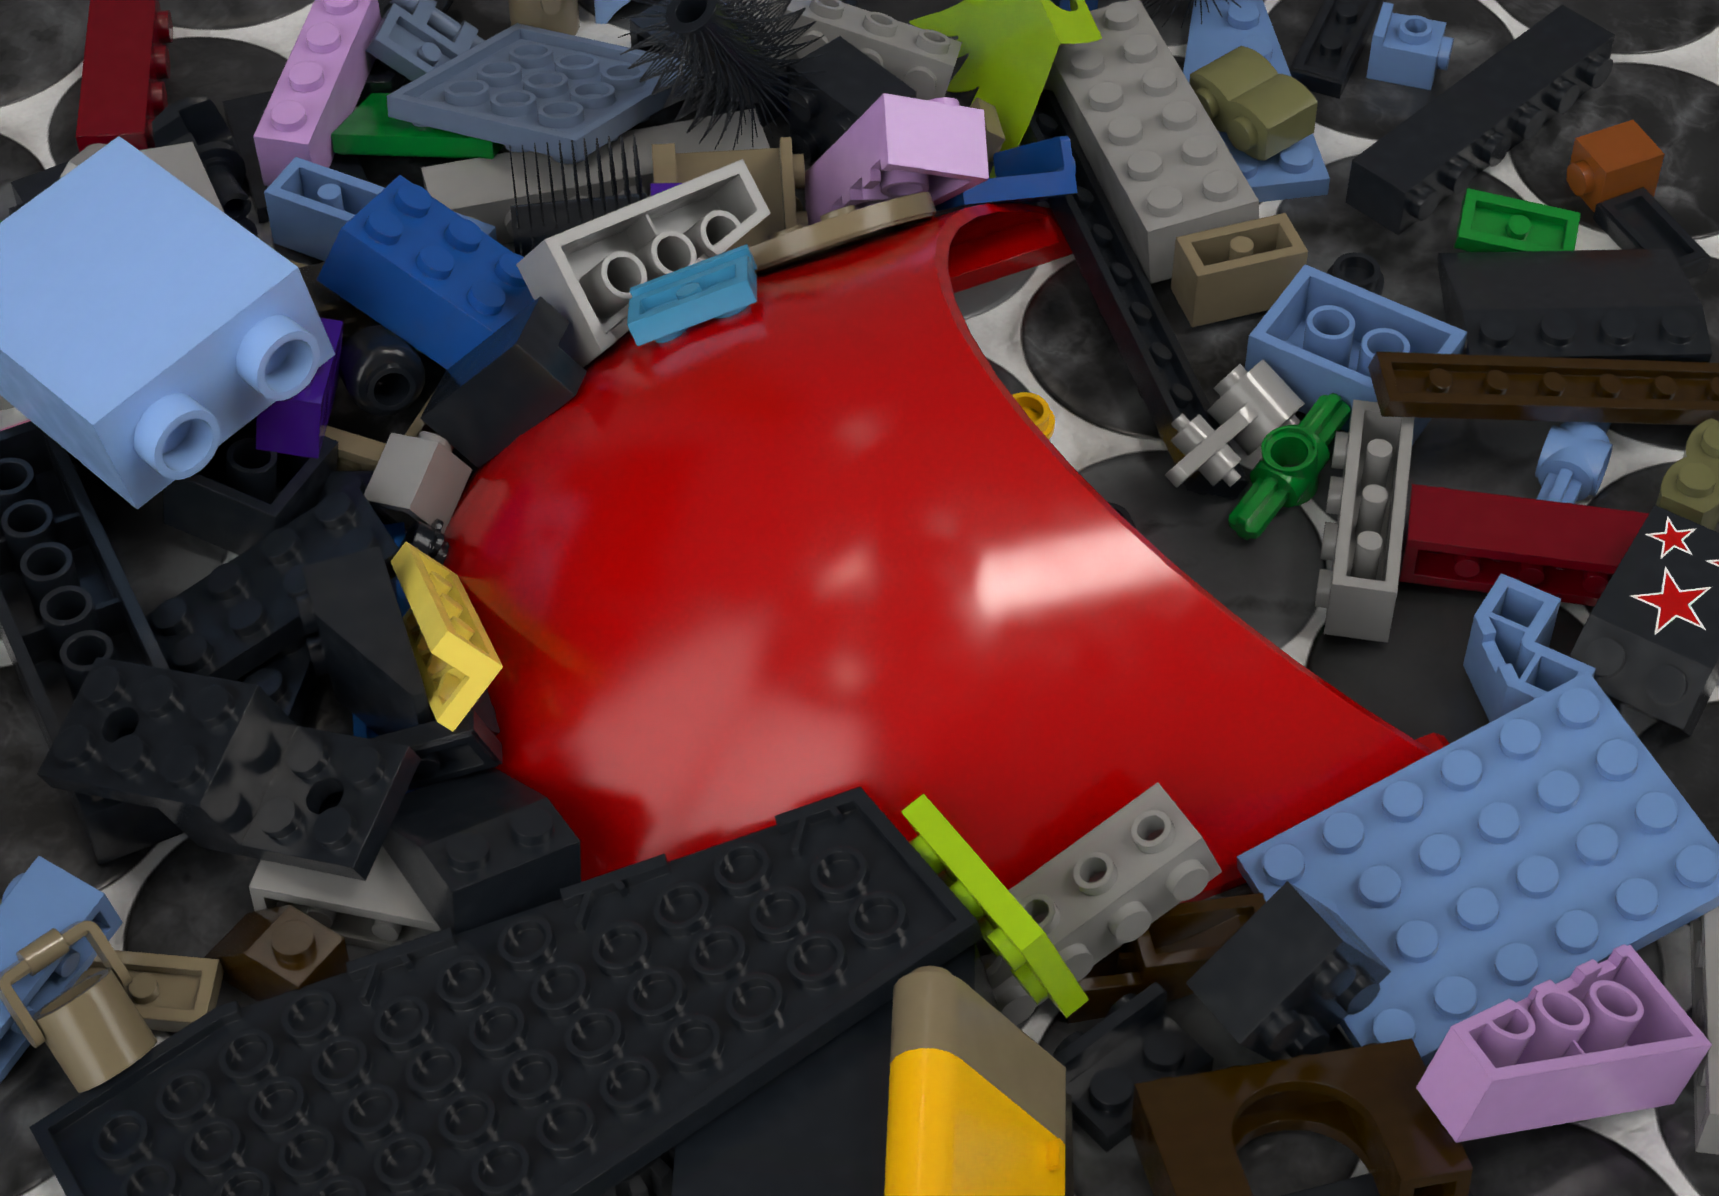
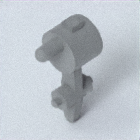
[1164,359,1305,488]

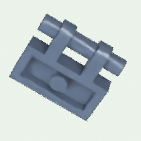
[366,0,485,81]

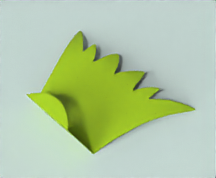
[909,0,1102,178]

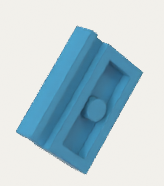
[627,244,757,346]

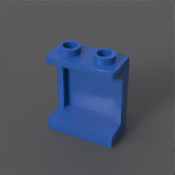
[934,136,1078,217]

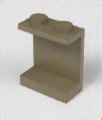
[651,137,808,253]

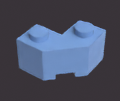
[1463,573,1596,722]

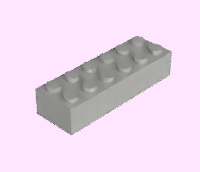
[1044,0,1259,284]

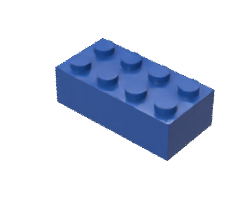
[317,175,535,369]

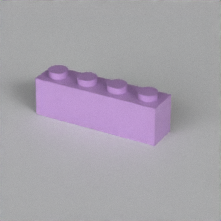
[253,0,381,186]

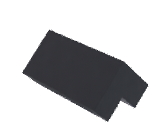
[420,296,587,469]

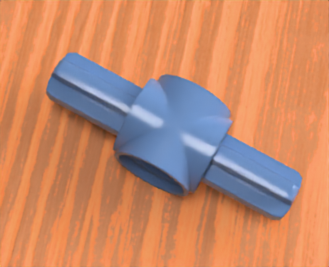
[1535,422,1613,504]

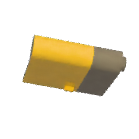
[884,966,1066,1196]

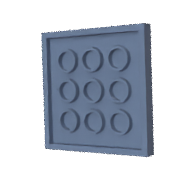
[387,23,701,164]

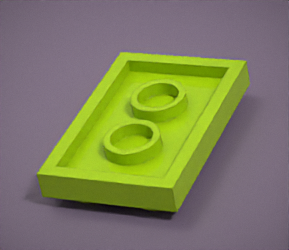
[901,793,1089,1018]

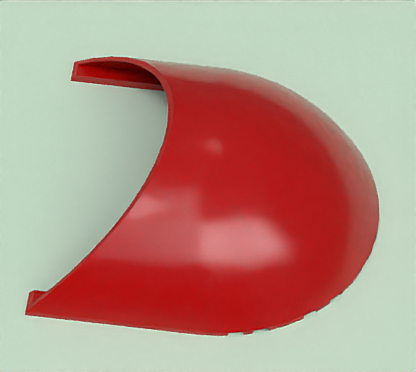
[443,203,1450,903]

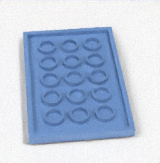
[1237,671,1719,1066]

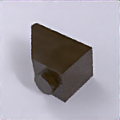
[204,905,349,1002]

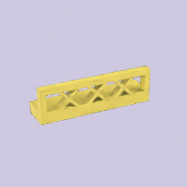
[390,541,503,732]

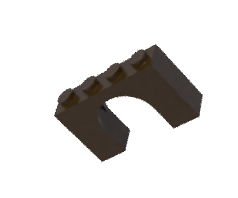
[1130,1038,1473,1196]

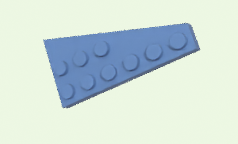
[1183,0,1330,202]

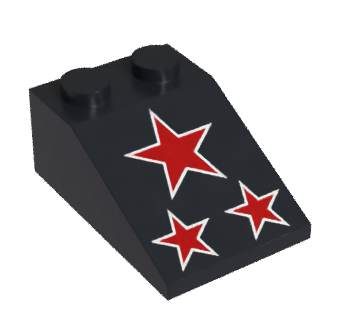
[1569,505,1719,736]

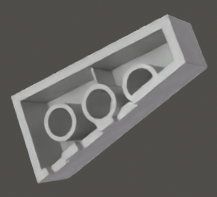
[516,159,771,368]

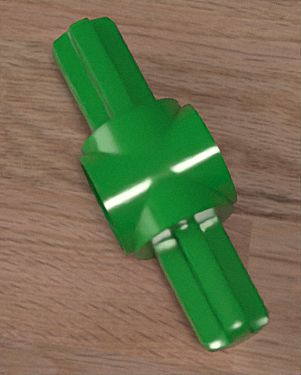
[1228,393,1351,540]

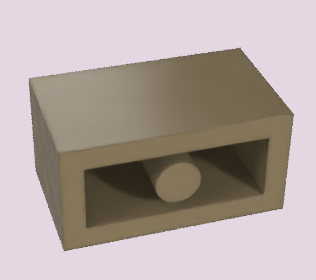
[1171,213,1308,327]

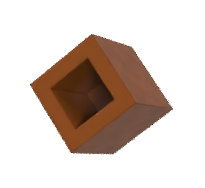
[1566,120,1665,212]

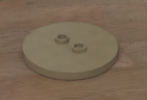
[749,192,937,275]

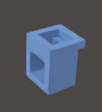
[1366,2,1454,91]

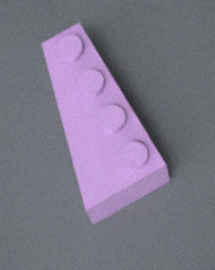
[805,93,989,226]
[1416,944,1712,1143]

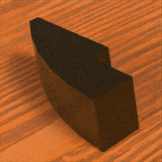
[1066,893,1266,1024]

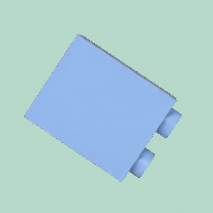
[0,136,335,510]

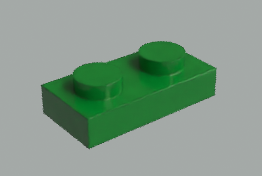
[1454,188,1581,252]

